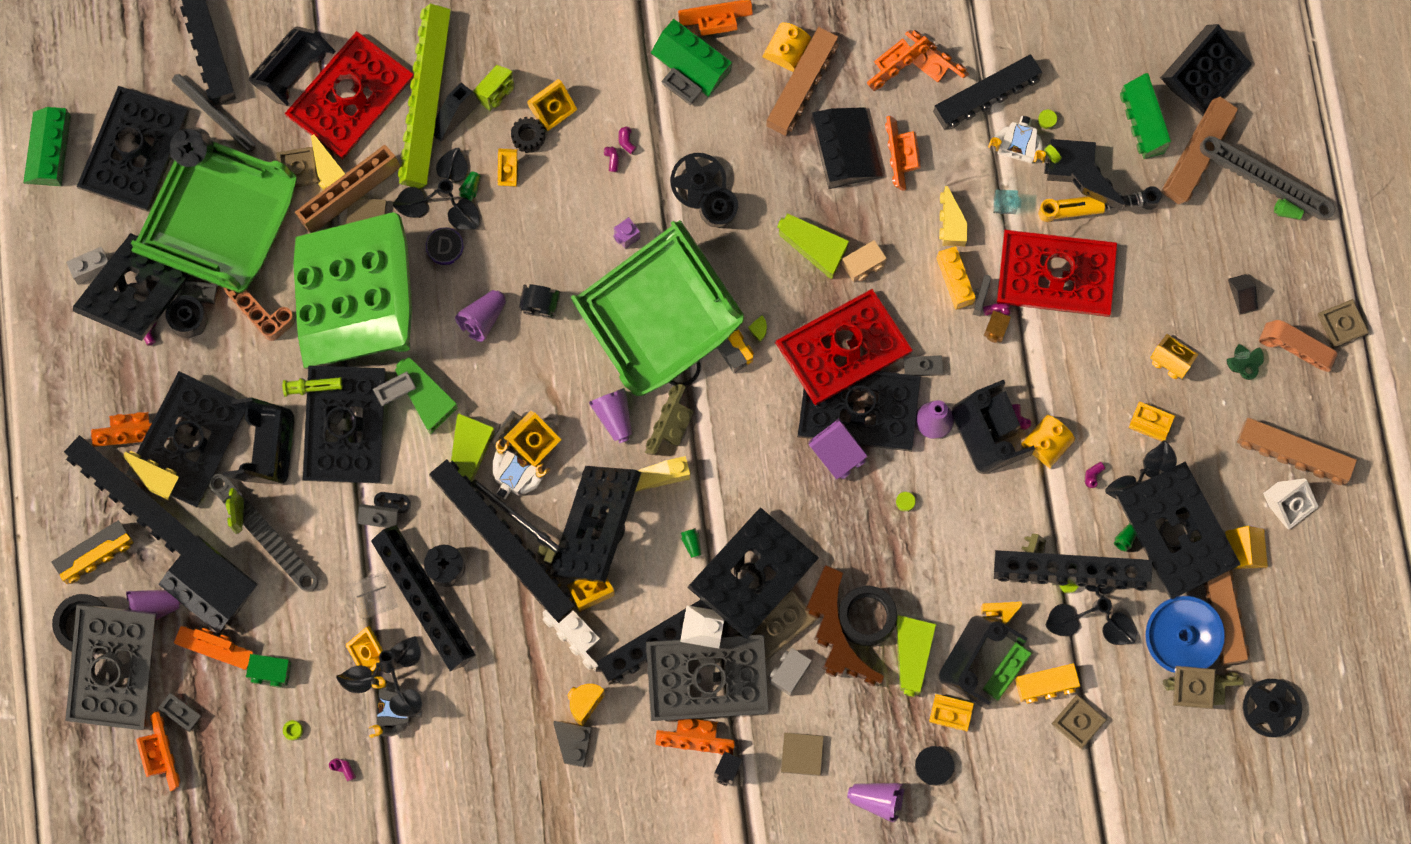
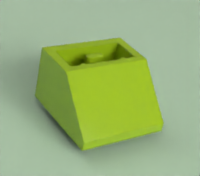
[473,65,515,111]

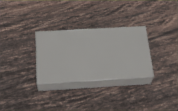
[373,371,416,406]

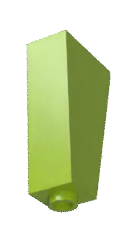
[777,213,849,279]
[451,413,495,482]
[896,615,936,697]

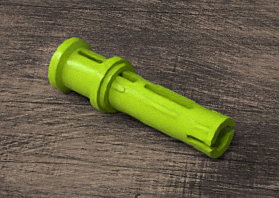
[282,377,343,397]

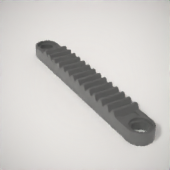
[1200,136,1335,220]
[209,474,318,592]

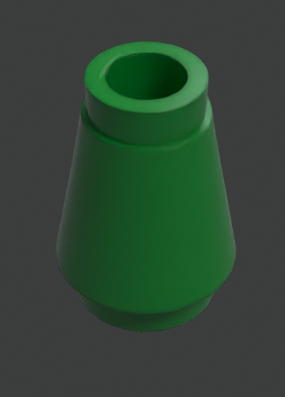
[459,171,481,201]
[1114,523,1136,552]
[681,528,702,558]

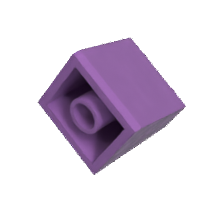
[808,419,867,480]

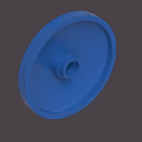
[1145,596,1225,673]

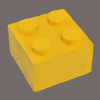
[504,411,561,467]

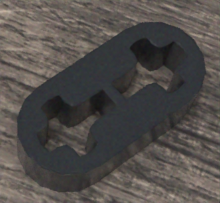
[374,492,411,513]

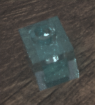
[993,190,1021,214]

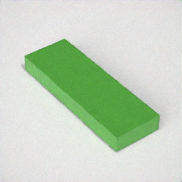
[982,642,1032,701]

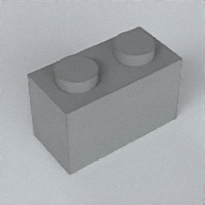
[66,247,109,285]
[769,648,812,696]

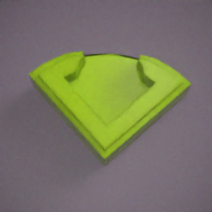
[748,315,767,342]

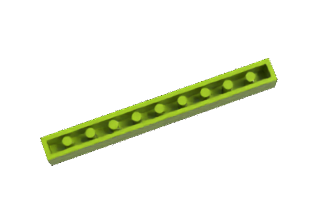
[398,3,451,189]

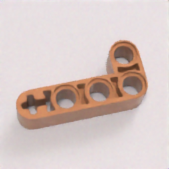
[224,288,295,341]
[1259,320,1338,372]

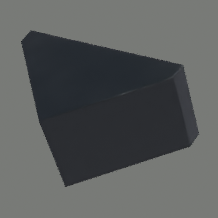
[1228,274,1258,315]

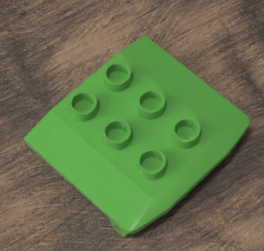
[131,142,297,293]
[293,212,412,369]
[571,220,745,396]

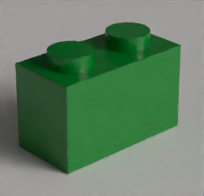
[246,654,291,688]

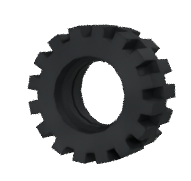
[511,117,545,153]

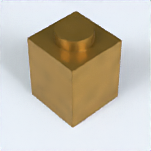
[984,310,1011,343]

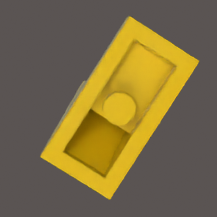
[498,148,519,186]
[981,602,1022,625]

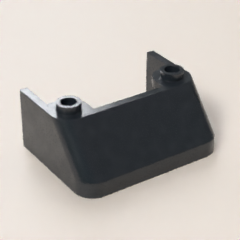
[249,26,336,106]
[952,380,1035,474]
[223,397,294,484]
[939,616,1028,709]

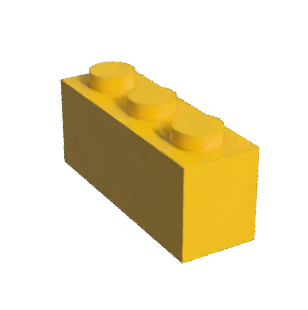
[936,246,975,310]
[1015,663,1080,704]

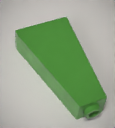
[395,357,458,435]

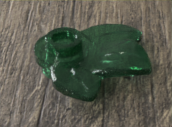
[1226,344,1264,380]

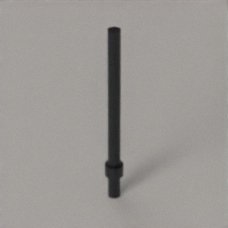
[471,479,561,553]

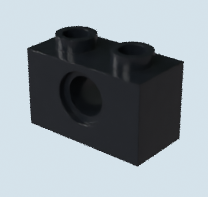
[714,751,742,787]

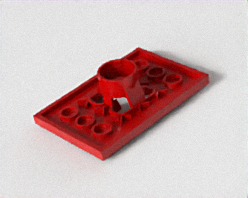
[284,31,414,160]
[997,230,1117,317]
[775,289,913,406]

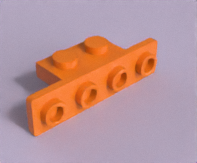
[678,0,752,36]
[905,30,969,82]
[867,36,932,91]
[885,116,921,191]
[91,412,170,447]
[174,626,253,670]
[136,711,180,791]
[655,719,735,755]

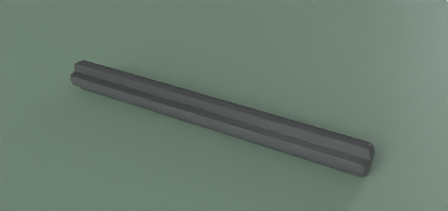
[172,74,256,152]

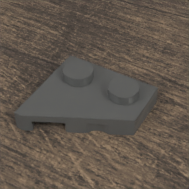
[553,721,591,768]

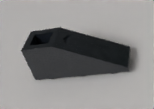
[433,82,480,142]
[1070,160,1126,211]

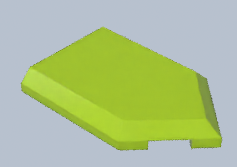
[226,488,244,534]

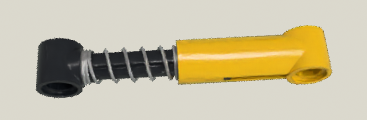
[1038,186,1162,222]

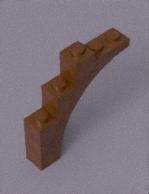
[805,565,884,686]

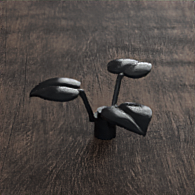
[393,148,479,230]
[1105,440,1188,514]
[1045,570,1136,645]
[336,636,422,717]

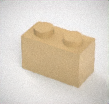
[841,240,887,283]

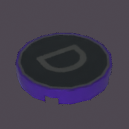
[426,227,464,265]

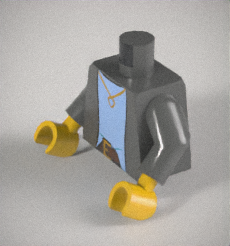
[369,677,423,738]

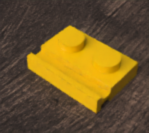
[1128,401,1175,442]
[929,694,974,732]

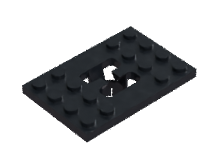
[77,86,189,212]
[73,233,191,341]
[302,366,386,484]
[797,366,921,452]
[126,371,246,508]
[1116,461,1241,600]
[550,466,641,583]
[687,507,819,639]

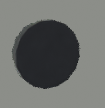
[915,746,954,786]

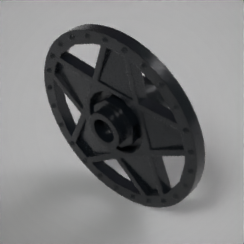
[670,153,726,209]
[1242,679,1302,738]

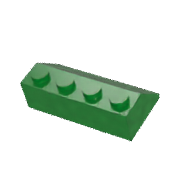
[651,19,732,98]
[1120,73,1171,159]
[23,107,71,187]

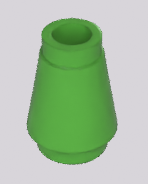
[1274,198,1304,220]

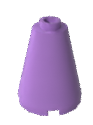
[455,290,506,342]
[589,388,632,443]
[916,400,954,439]
[126,590,182,620]
[847,783,904,823]

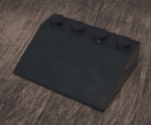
[1160,24,1252,116]
[811,107,883,189]
[158,535,258,634]

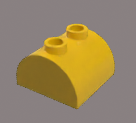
[762,23,812,72]
[527,79,578,131]
[1150,334,1199,379]
[1021,415,1075,469]
[567,684,605,726]

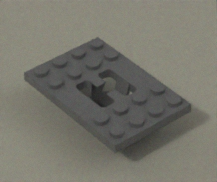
[65,604,157,730]
[646,635,769,721]

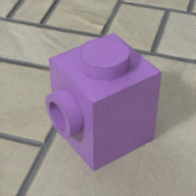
[613,217,640,249]

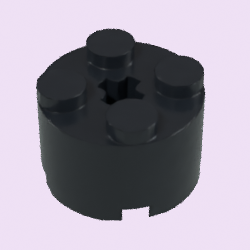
[170,127,214,167]
[699,187,738,227]
[519,284,561,319]
[165,295,208,338]
[424,544,465,587]

